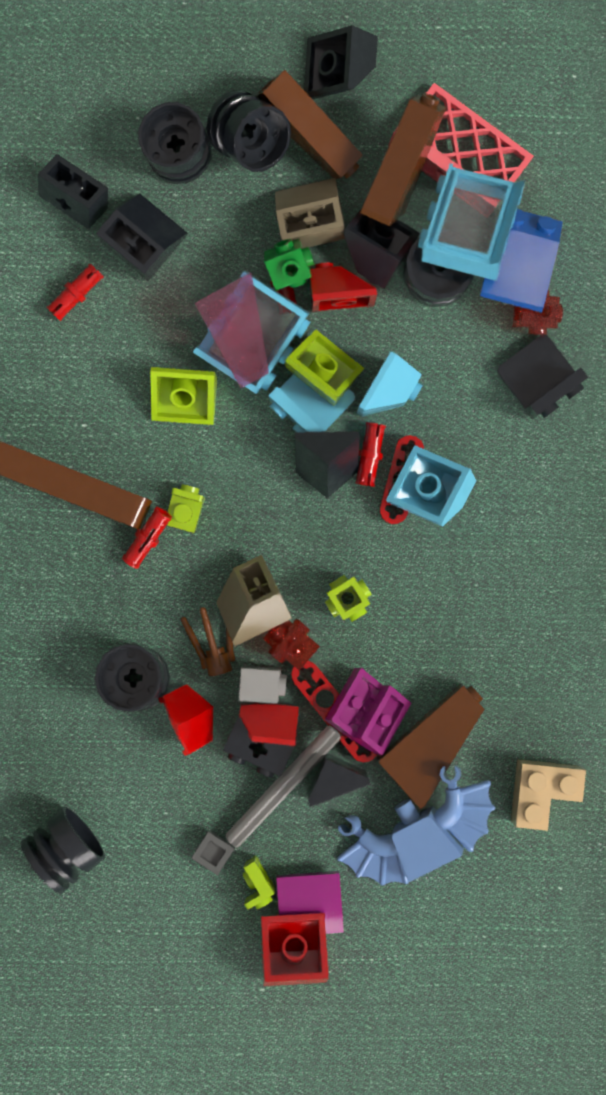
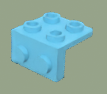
[269,374,355,432]

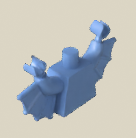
[337,766,495,886]

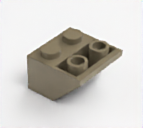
[275,178,346,248]
[216,555,292,646]

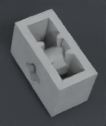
[239,665,287,703]

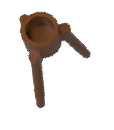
[181,607,236,677]

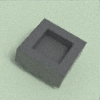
[191,830,235,876]

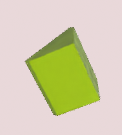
[285,330,365,406]
[150,367,217,425]

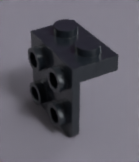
[497,334,588,419]

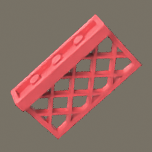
[388,83,534,219]

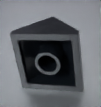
[295,431,359,499]
[308,753,370,807]

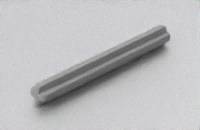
[226,725,341,848]

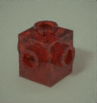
[512,290,563,335]
[263,618,320,670]

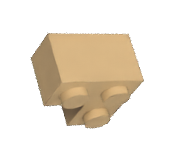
[511,759,586,831]

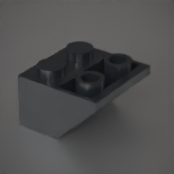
[96,193,188,281]

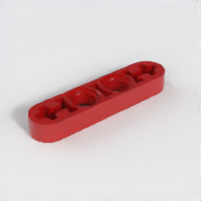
[291,660,377,762]

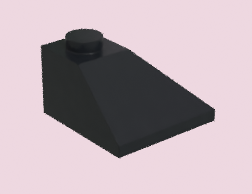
[304,25,378,100]
[343,208,420,289]

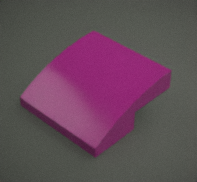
[325,668,411,756]
[276,871,344,934]

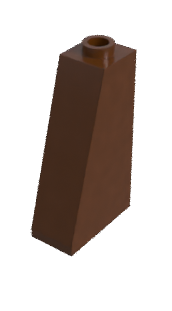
[255,70,363,179]
[360,93,447,226]
[377,684,485,809]

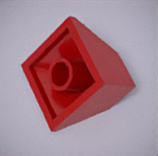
[309,262,377,312]

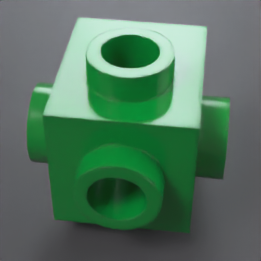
[264,239,315,290]

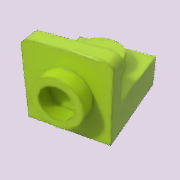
[167,484,205,533]
[242,856,276,910]

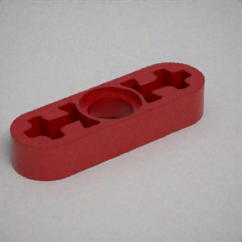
[379,435,424,525]

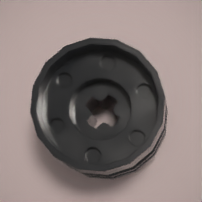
[206,90,291,172]
[138,102,212,184]
[95,644,170,712]
[20,806,105,894]

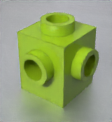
[325,575,372,622]

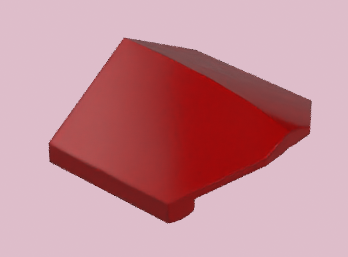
[159,684,214,756]
[239,702,299,746]

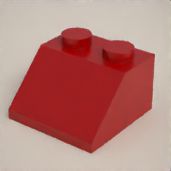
[261,913,329,986]

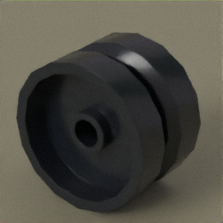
[404,230,474,307]

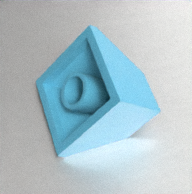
[357,351,423,417]
[386,445,476,527]

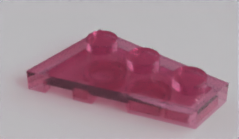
[195,272,269,388]

